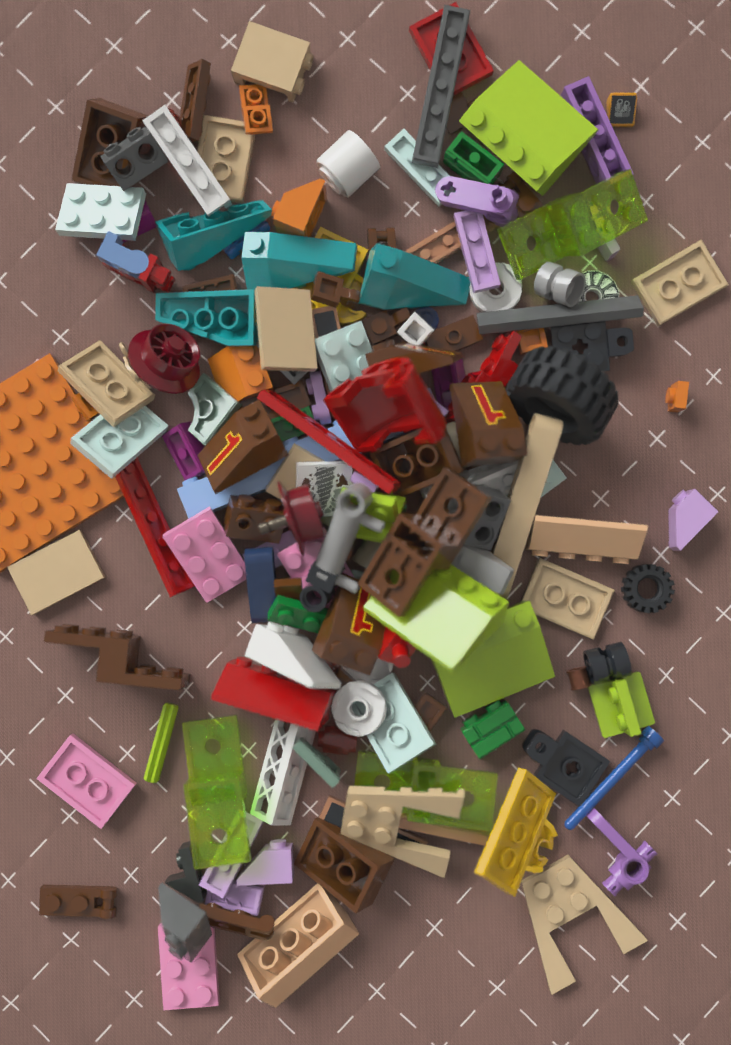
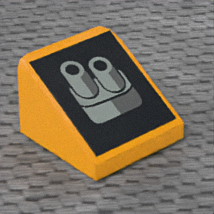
[607,93,637,127]

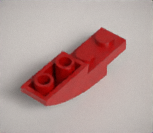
[445,331,522,422]

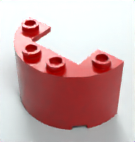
[323,357,446,452]

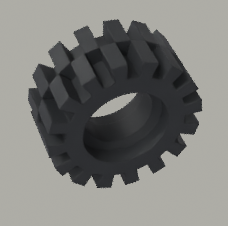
[621,564,675,613]

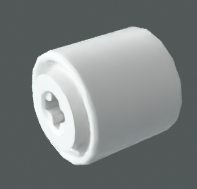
[316,130,380,198]

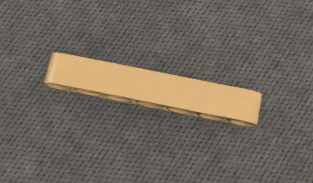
[490,413,563,599]

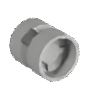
[534,262,586,307]

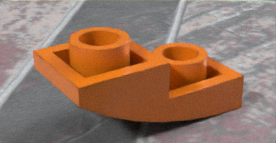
[239,84,273,135]

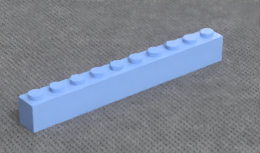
[177,388,435,519]

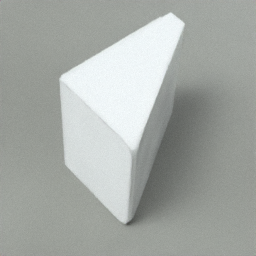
[397,312,434,345]

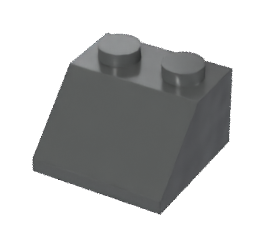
[158,883,212,963]

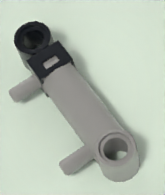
[300,483,385,612]

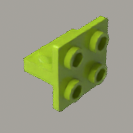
[341,487,406,543]
[588,671,655,738]

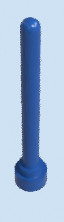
[564,726,664,830]

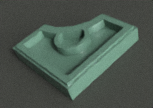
[188,373,242,446]
[293,737,341,788]

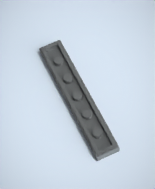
[412,5,471,168]
[476,295,644,334]

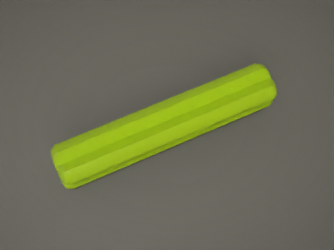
[144,703,179,783]

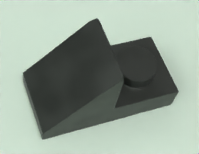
[164,840,207,903]

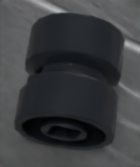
[583,641,632,685]

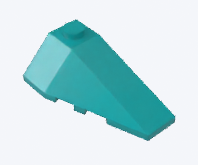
[155,200,272,271]
[241,232,357,290]
[358,243,471,310]
[155,289,259,346]

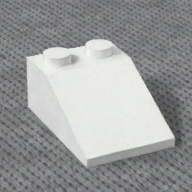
[245,622,342,689]

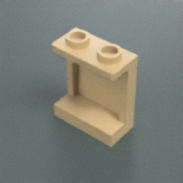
[231,21,314,102]

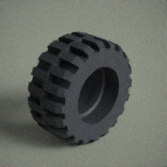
[506,346,619,445]

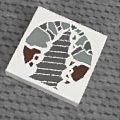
[296,461,353,516]

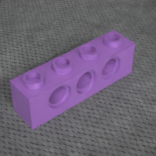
[561,76,634,196]

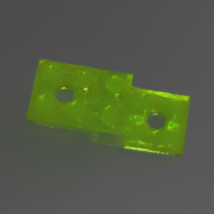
[497,169,648,280]
[182,715,251,869]
[354,750,498,831]

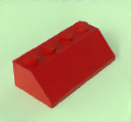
[210,657,337,731]

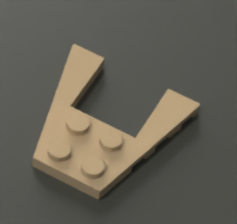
[341,786,465,878]
[521,855,647,995]

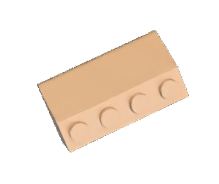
[525,515,648,564]
[237,883,359,1008]

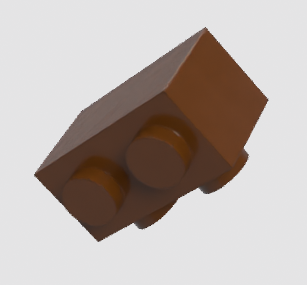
[223,494,285,544]

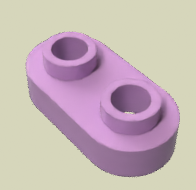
[306,370,332,425]

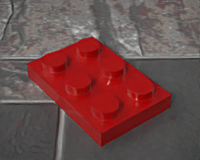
[409,2,494,96]

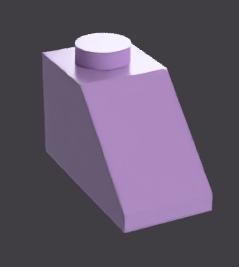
[668,489,718,551]
[237,839,294,886]

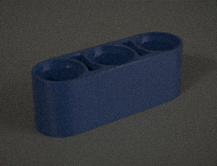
[244,547,277,624]

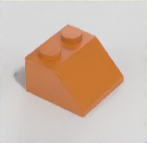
[271,179,327,237]
[207,342,274,402]

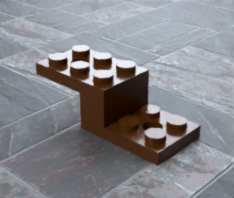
[358,467,492,617]
[44,624,190,690]

